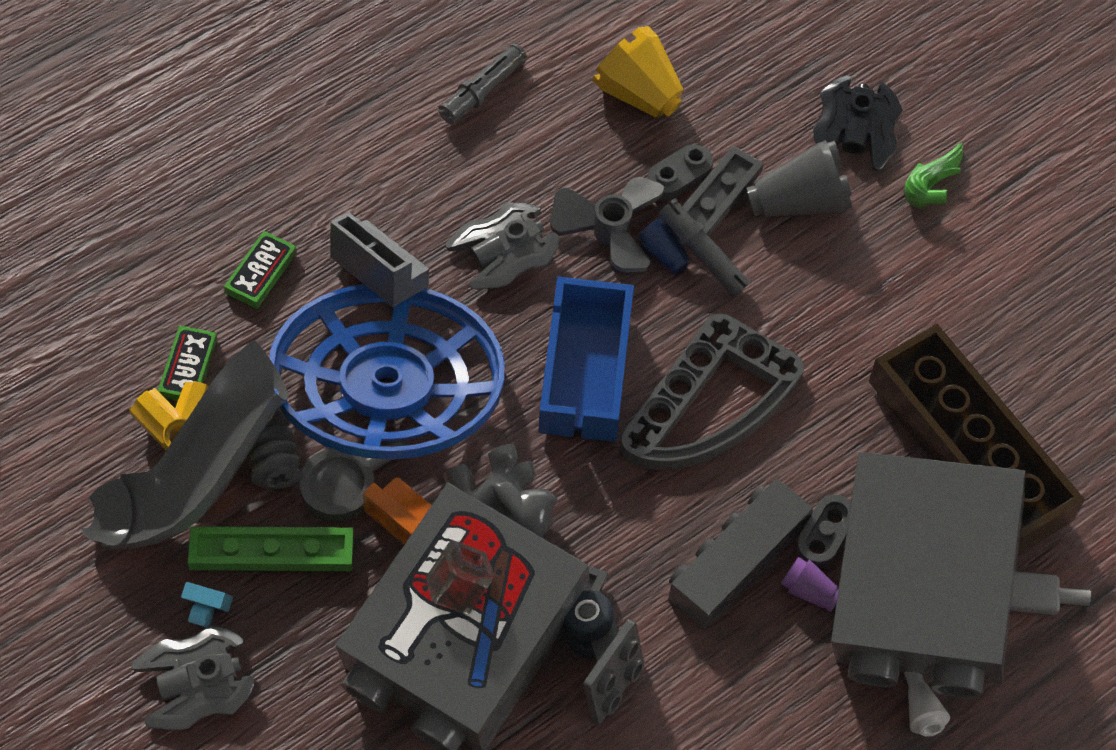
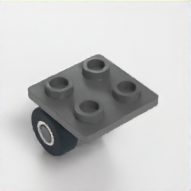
[564,590,645,725]

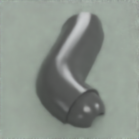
[81,340,288,551]

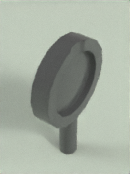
[299,441,405,521]

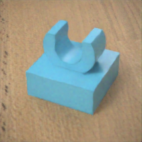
[181,582,233,627]

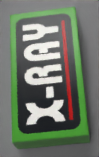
[224,231,297,309]
[158,325,218,401]

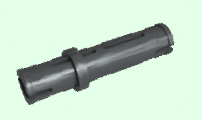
[438,43,527,125]
[657,198,751,298]

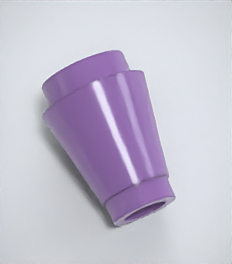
[781,557,839,612]

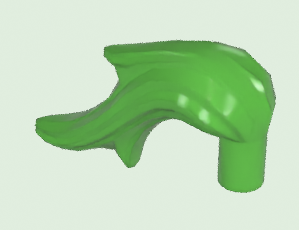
[904,143,963,209]

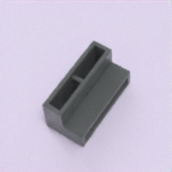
[330,212,429,307]

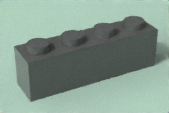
[668,478,814,631]

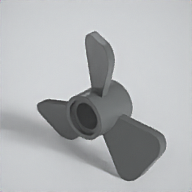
[550,177,664,272]

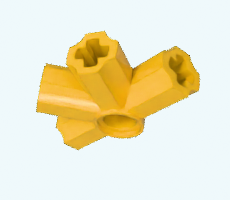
[129,381,209,451]

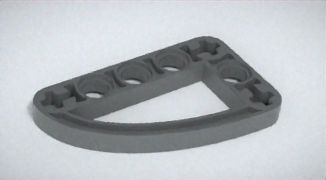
[620,314,804,470]

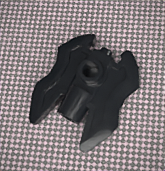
[813,75,903,171]

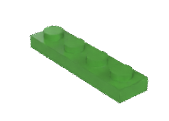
[188,526,354,571]

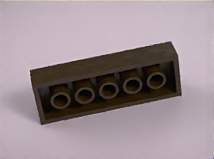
[869,324,1085,555]

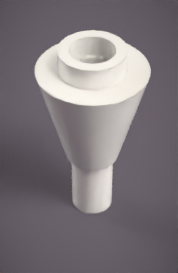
[904,672,950,736]

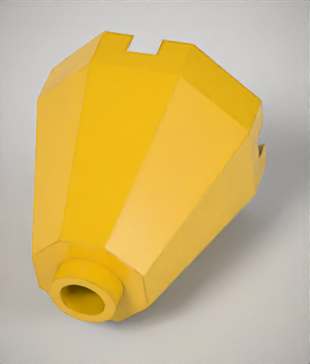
[592,26,684,117]

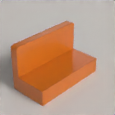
[363,478,432,545]

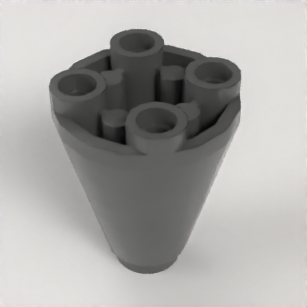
[746,141,852,217]

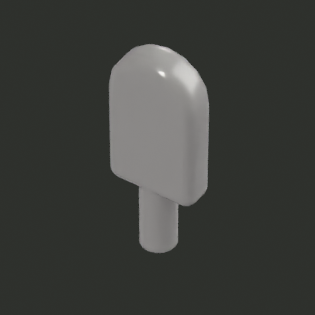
[1011,571,1091,615]

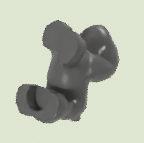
[443,443,557,537]

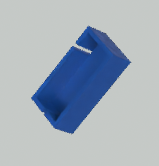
[538,276,634,442]

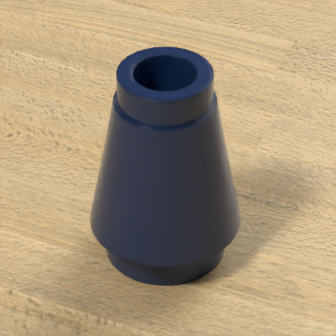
[638,218,691,275]

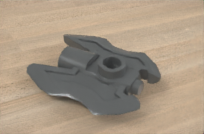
[446,203,559,290]
[131,625,255,731]

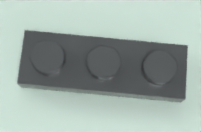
[682,145,764,236]

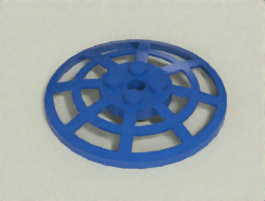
[269,284,505,459]

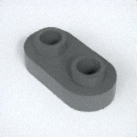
[648,144,713,201]
[796,495,851,568]

